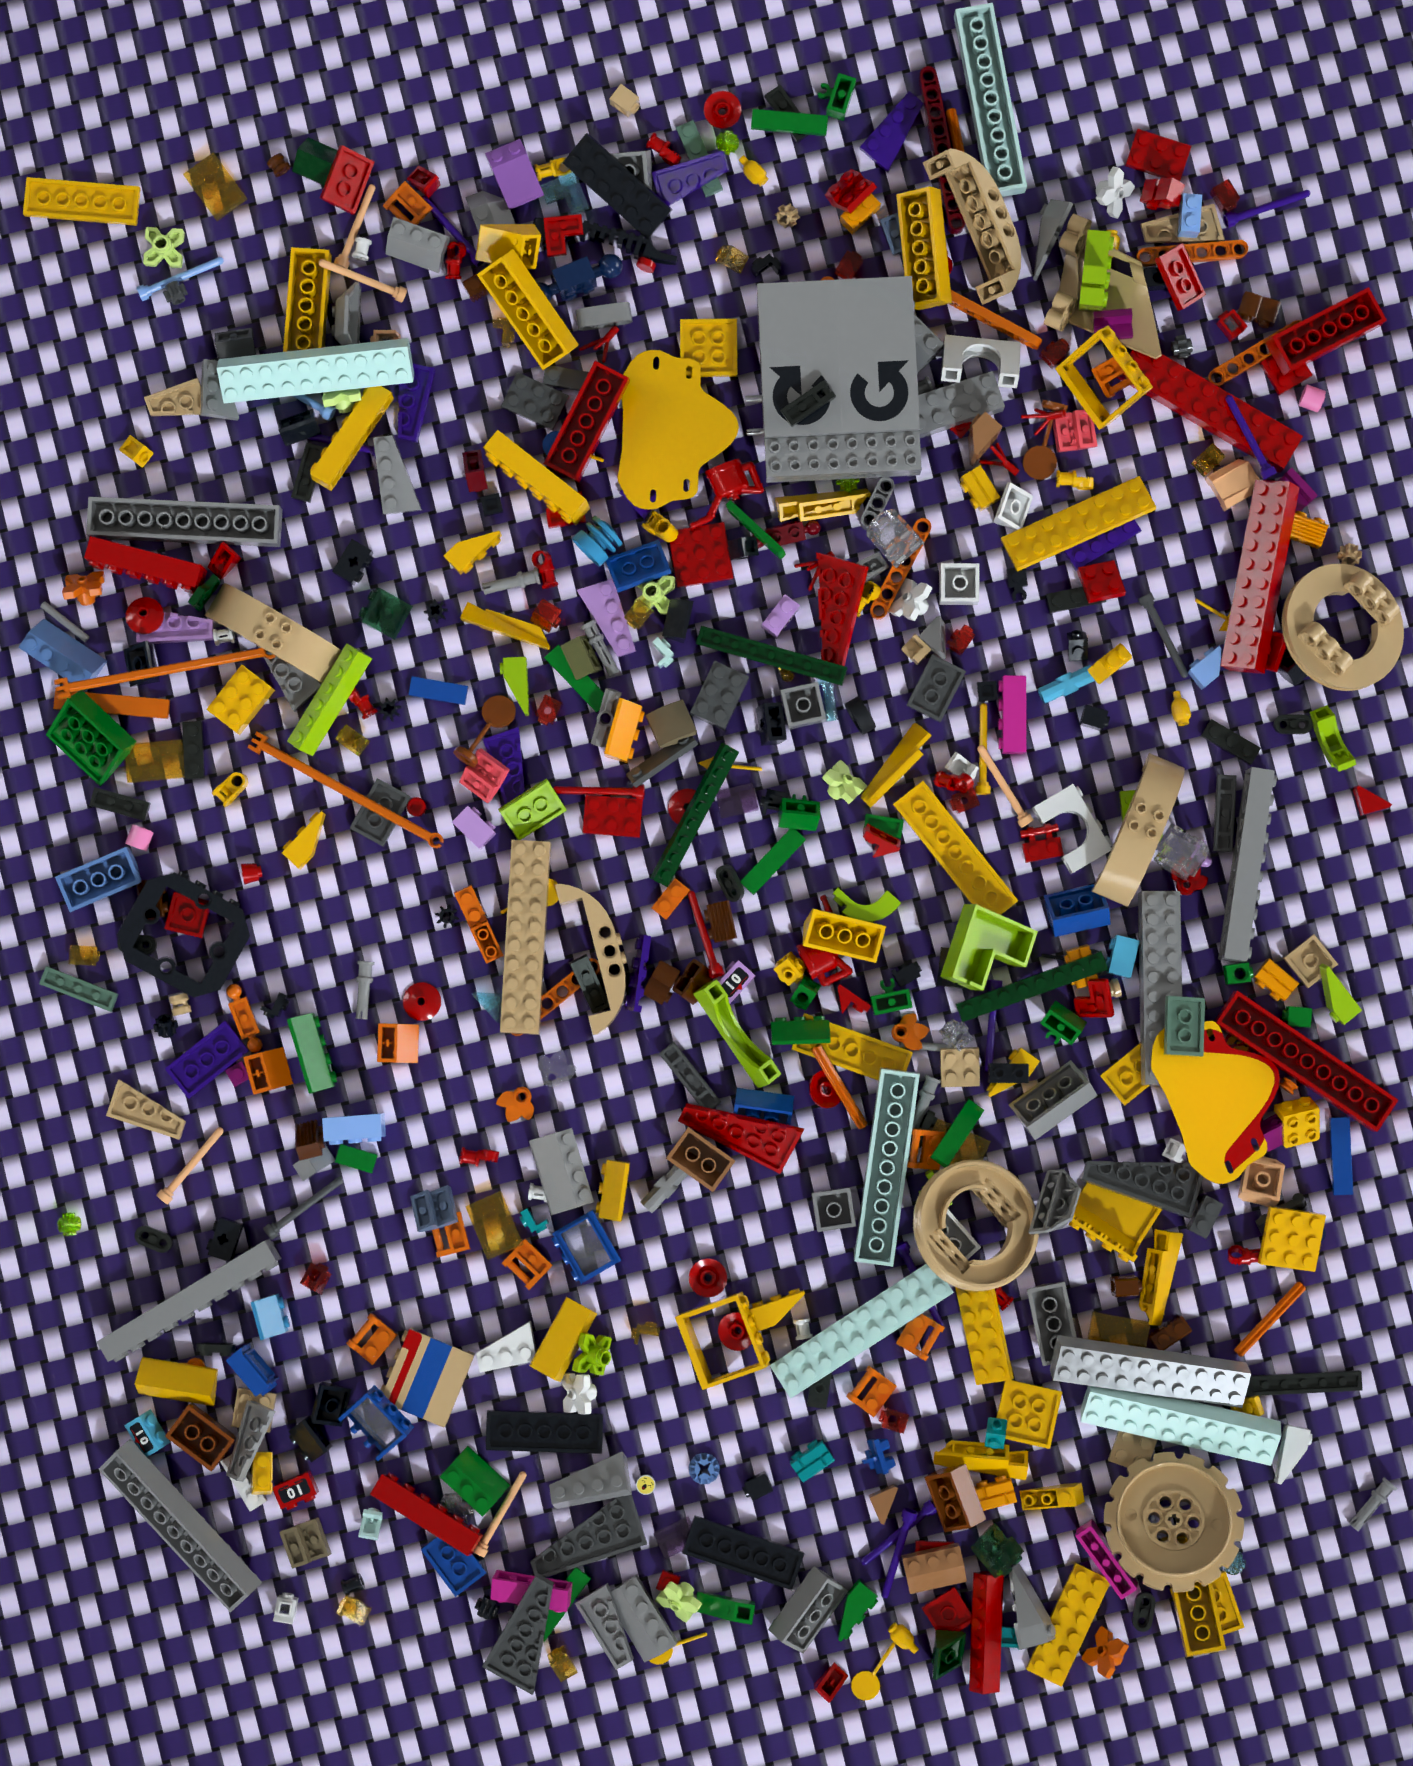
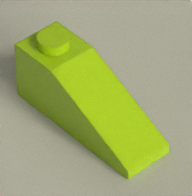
[500,657,530,716]
[1319,964,1362,1025]

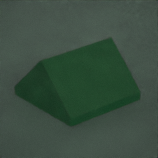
[292,137,338,186]
[932,1630,966,1681]

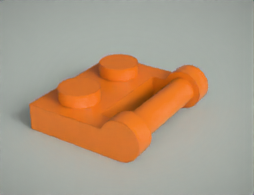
[383,181,433,225]
[1091,357,1133,398]
[907,1128,945,1170]
[432,1211,471,1258]
[501,1238,553,1290]
[346,1313,398,1365]
[896,1314,945,1361]
[846,1366,897,1417]

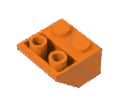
[377,1023,419,1063]
[243,1047,294,1095]

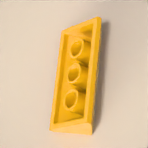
[802,908,886,963]
[529,1297,597,1382]
[135,1357,218,1406]

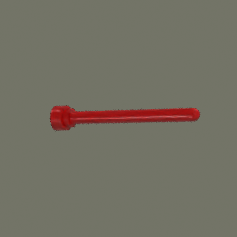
[553,784,645,800]
[688,891,725,979]

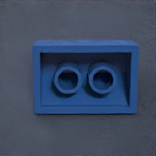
[1044,884,1111,937]
[733,1088,794,1125]

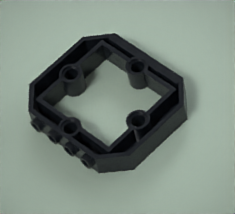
[117,871,250,998]

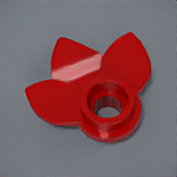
[1171,860,1208,896]

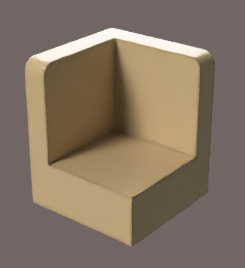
[901,634,931,665]

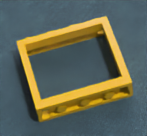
[1055,326,1153,430]
[675,1291,770,1390]

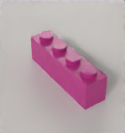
[998,676,1026,754]
[1075,1519,1138,1600]
[490,1570,572,1613]

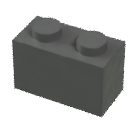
[1186,1195,1224,1239]

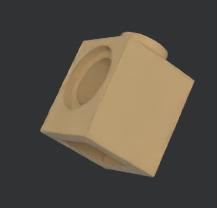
[610,84,640,117]

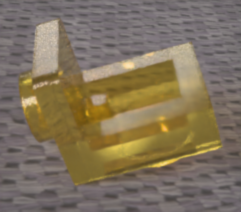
[715,245,749,273]
[492,317,515,348]
[1191,443,1225,477]
[335,724,370,756]
[68,945,100,966]
[631,1321,660,1345]
[337,1596,372,1626]

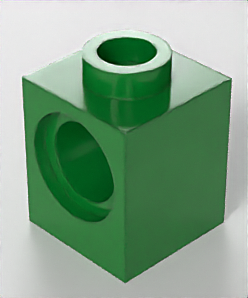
[1223,963,1253,985]
[789,976,821,1011]
[1282,1006,1312,1028]

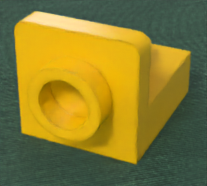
[119,435,153,468]
[1230,1395,1265,1416]

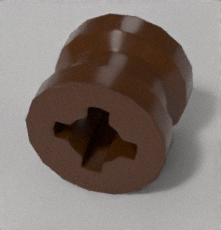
[267,153,291,177]

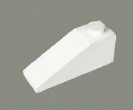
[1274,1424,1312,1484]

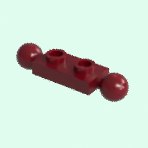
[751,520,821,549]

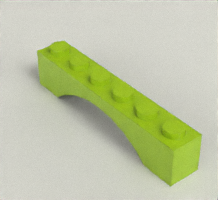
[693,979,781,1088]

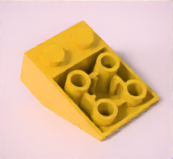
[475,224,541,269]

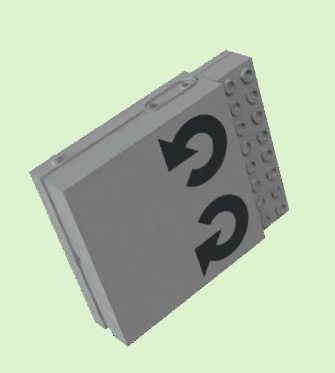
[745,276,922,483]

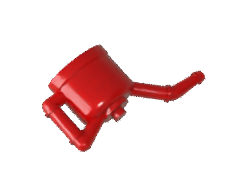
[690,459,764,529]
[796,895,853,987]

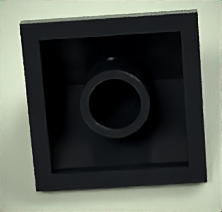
[277,409,322,446]
[662,599,694,643]
[123,641,160,687]
[310,1382,352,1427]

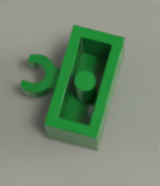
[818,73,857,121]
[778,794,820,831]
[870,978,913,1016]
[1040,1000,1087,1045]

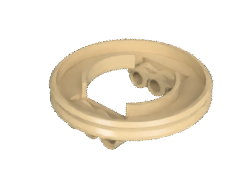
[1282,564,1404,691]
[913,1160,1039,1291]

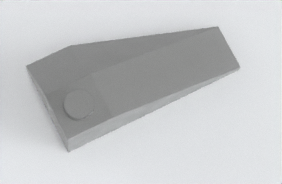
[611,150,652,230]
[1033,199,1073,281]
[1008,1564,1056,1650]

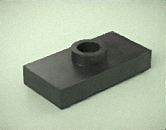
[807,1372,832,1409]

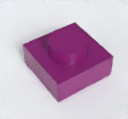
[225,1061,249,1087]

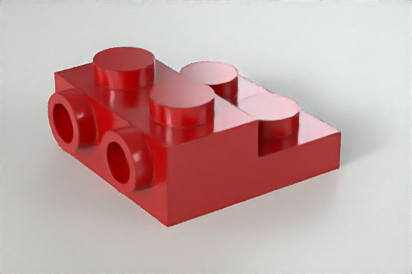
[825,169,877,214]

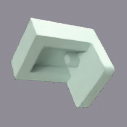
[652,637,674,669]
[359,1508,383,1541]

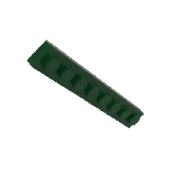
[696,626,848,686]
[650,743,739,887]
[956,951,1108,1022]

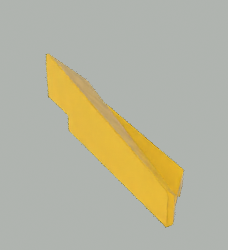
[775,489,871,522]
[460,602,551,651]
[860,723,932,808]
[1139,1229,1183,1326]
[933,1440,1028,1480]

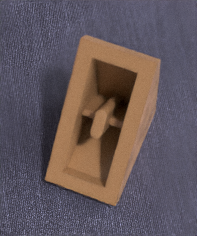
[869,1484,898,1525]

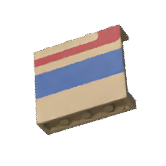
[380,1327,475,1428]

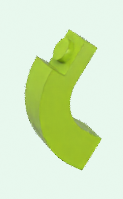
[1310,705,1356,772]
[832,888,901,922]

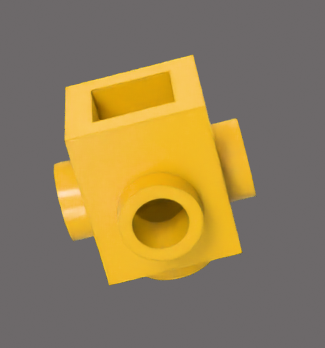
[773,951,806,986]

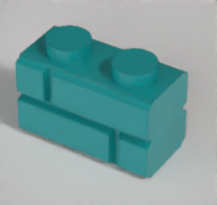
[789,1439,835,1483]

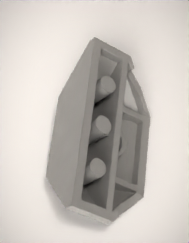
[465,191,515,264]
[331,282,361,346]
[1029,1169,1081,1234]

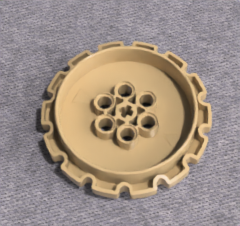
[1104,1452,1244,1592]

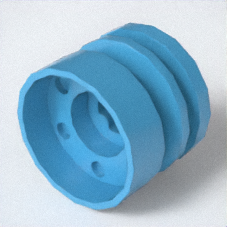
[572,515,623,567]

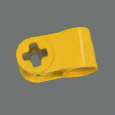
[641,510,678,542]
[212,772,249,807]

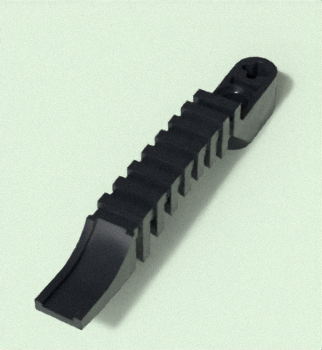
[533,217,678,265]

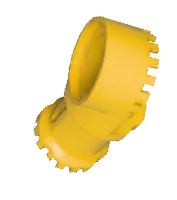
[534,157,572,181]
[1056,470,1094,490]
[857,581,881,617]

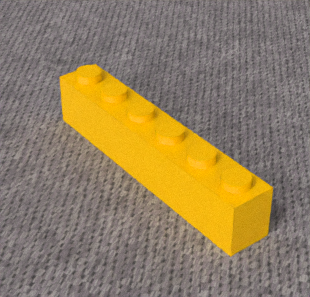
[310,386,394,491]

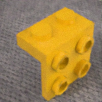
[1274,1096,1320,1148]

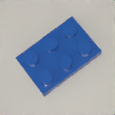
[606,539,671,593]
[421,1537,487,1597]

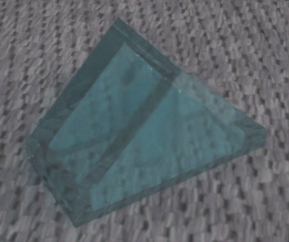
[473,992,502,1024]

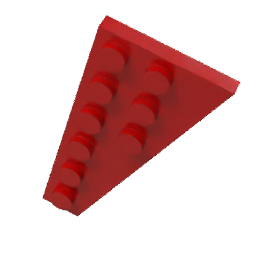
[816,552,869,666]
[678,1103,804,1174]

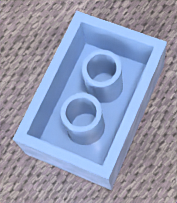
[322,1113,386,1145]

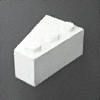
[476,1321,537,1373]

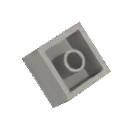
[780,682,826,730]
[811,1187,856,1232]

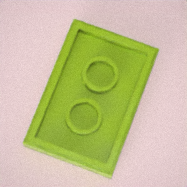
[498,778,567,840]

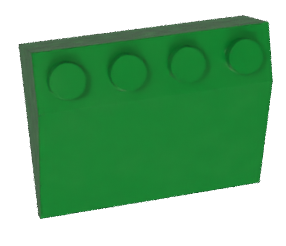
[46,690,137,787]

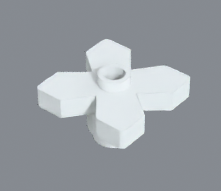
[1096,166,1135,219]
[888,579,932,621]
[562,1373,597,1415]

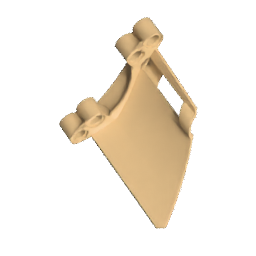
[1044,214,1162,359]

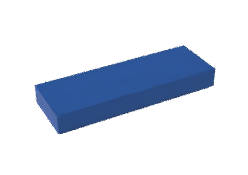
[408,676,468,705]

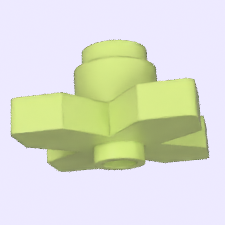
[143,227,185,268]
[322,388,362,413]
[634,576,676,615]
[822,760,867,804]
[655,1581,702,1623]

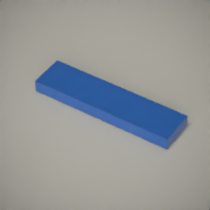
[1329,1117,1353,1195]

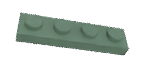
[676,120,723,198]
[39,966,119,1012]

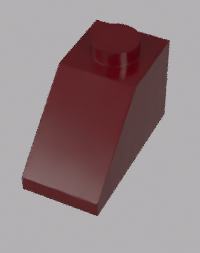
[462,449,488,492]

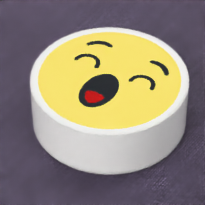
[636,1474,656,1495]

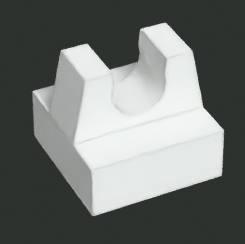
[1162,1138,1186,1163]

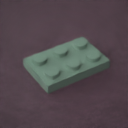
[1164,996,1205,1057]

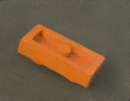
[651,878,690,920]

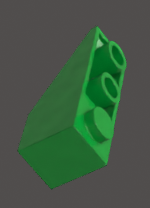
[838,1579,878,1642]
[696,1591,755,1625]

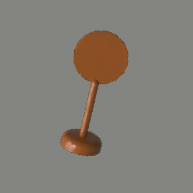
[1023,400,1068,480]
[453,695,516,767]

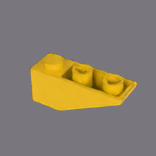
[443,531,502,575]
[282,811,326,870]
[987,1048,1040,1097]
[749,1288,805,1331]
[1020,1482,1085,1510]

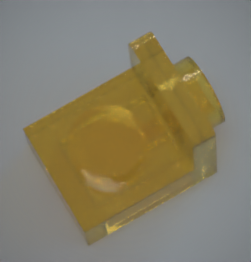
[624,599,654,629]
[547,1646,578,1682]

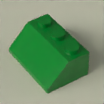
[771,1016,831,1045]
[440,1446,510,1517]

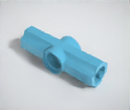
[1037,665,1095,704]

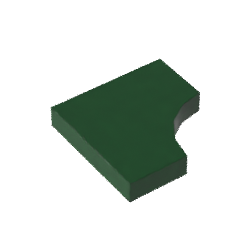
[188,574,221,611]

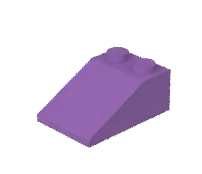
[485,139,544,210]

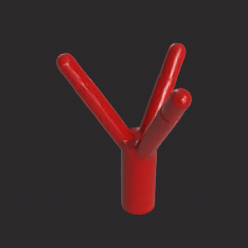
[579,325,619,363]
[1021,408,1066,436]
[979,443,1020,476]
[794,551,835,591]

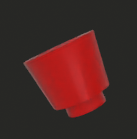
[241,863,262,885]

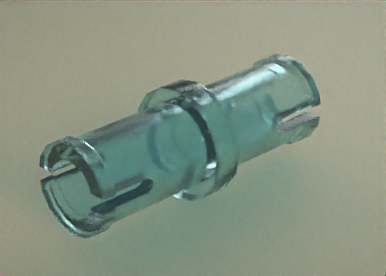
[821,682,838,722]

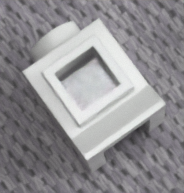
[273,1592,299,1624]

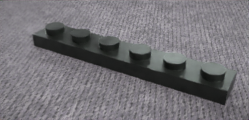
[1246,1370,1363,1396]

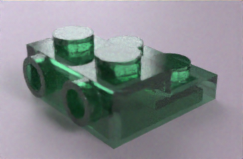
[358,588,413,640]
[970,1523,1024,1578]

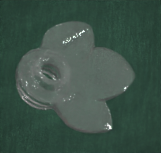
[538,1050,577,1087]
[441,1492,473,1524]

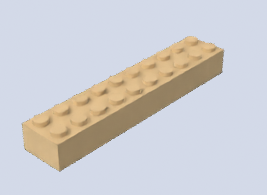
[500,840,551,1035]

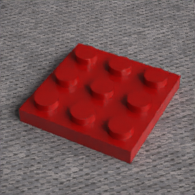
[670,522,734,588]

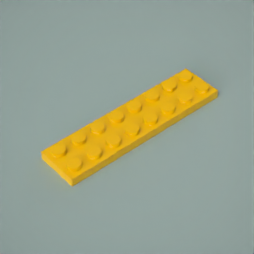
[1001,476,1156,572]
[893,781,1018,915]

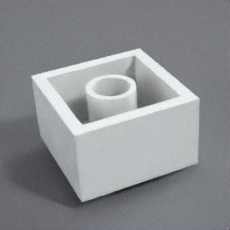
[939,563,979,605]

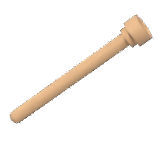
[334,184,375,269]
[319,259,407,303]
[977,745,1034,828]
[156,1127,224,1204]
[474,1471,527,1558]

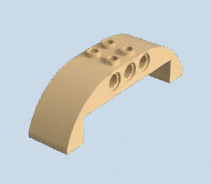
[923,148,1021,305]
[204,583,342,684]
[1092,753,1185,907]
[555,884,627,1035]

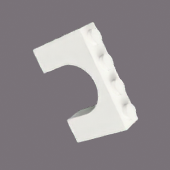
[941,335,1021,388]
[1032,784,1113,874]

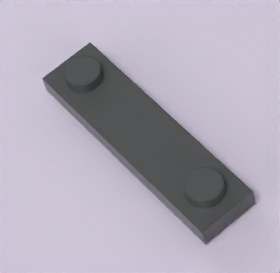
[543,366,589,391]
[626,736,698,788]
[1213,774,1237,852]
[659,1042,721,1109]

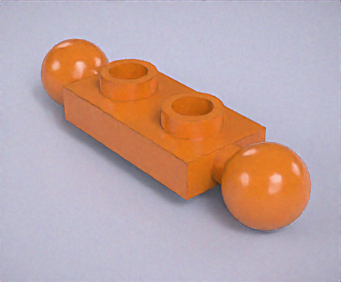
[226,984,262,1053]

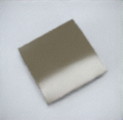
[646,700,697,748]
[279,1517,332,1569]

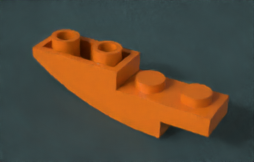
[454,885,504,964]

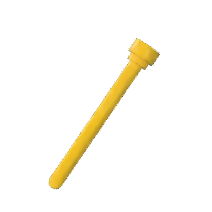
[975,703,991,795]

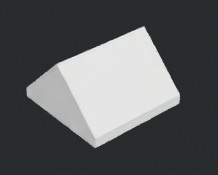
[993,482,1033,531]

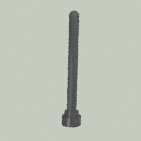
[1138,592,1188,678]
[263,1177,343,1240]

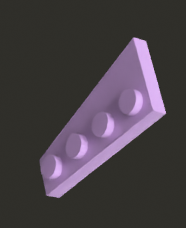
[577,579,636,657]
[136,611,214,644]

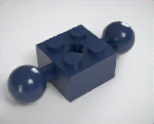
[537,254,623,302]

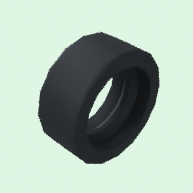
[845,696,876,735]

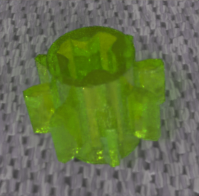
[716,130,739,155]
[836,478,860,493]
[57,1212,82,1236]

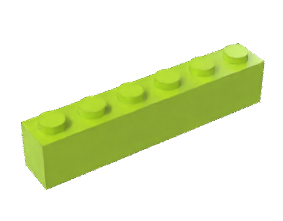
[287,643,372,756]

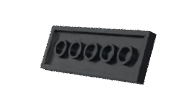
[563,133,673,239]
[486,1410,603,1454]
[682,1515,805,1590]

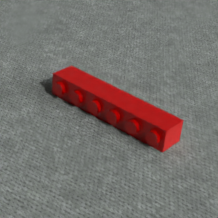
[370,1472,483,1556]
[969,1571,1004,1694]

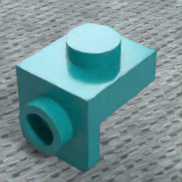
[519,1208,549,1234]
[984,1417,1007,1449]
[1001,1626,1019,1650]

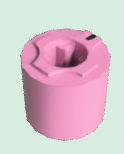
[1298,384,1326,413]
[125,824,154,851]

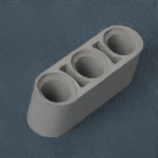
[575,302,633,331]
[860,477,895,531]

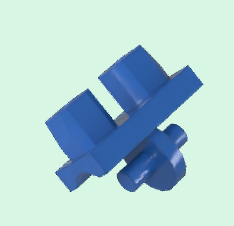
[862,1439,896,1475]

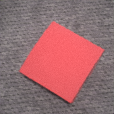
[1053,410,1097,453]
[459,748,510,803]

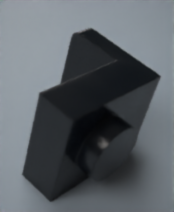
[751,253,782,278]
[1067,630,1088,661]
[759,789,790,815]
[260,992,290,1019]

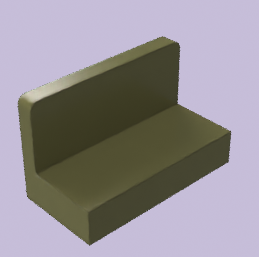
[561,635,603,680]

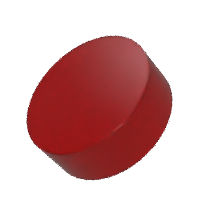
[636,257,656,273]
[407,797,426,817]

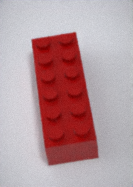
[1266,287,1387,376]
[543,361,630,482]
[84,536,207,594]

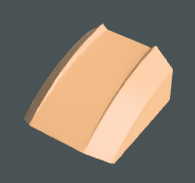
[1205,459,1260,512]
[1238,1156,1285,1207]

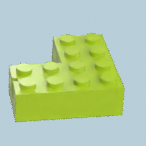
[1079,230,1114,312]
[940,904,1038,991]

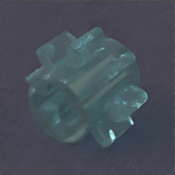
[1224,1552,1246,1575]

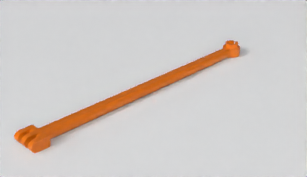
[54,648,276,700]
[247,731,444,849]

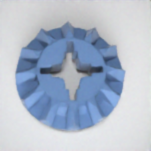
[689,1453,720,1484]

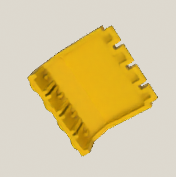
[1068,1182,1162,1263]

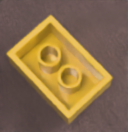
[206,665,275,735]

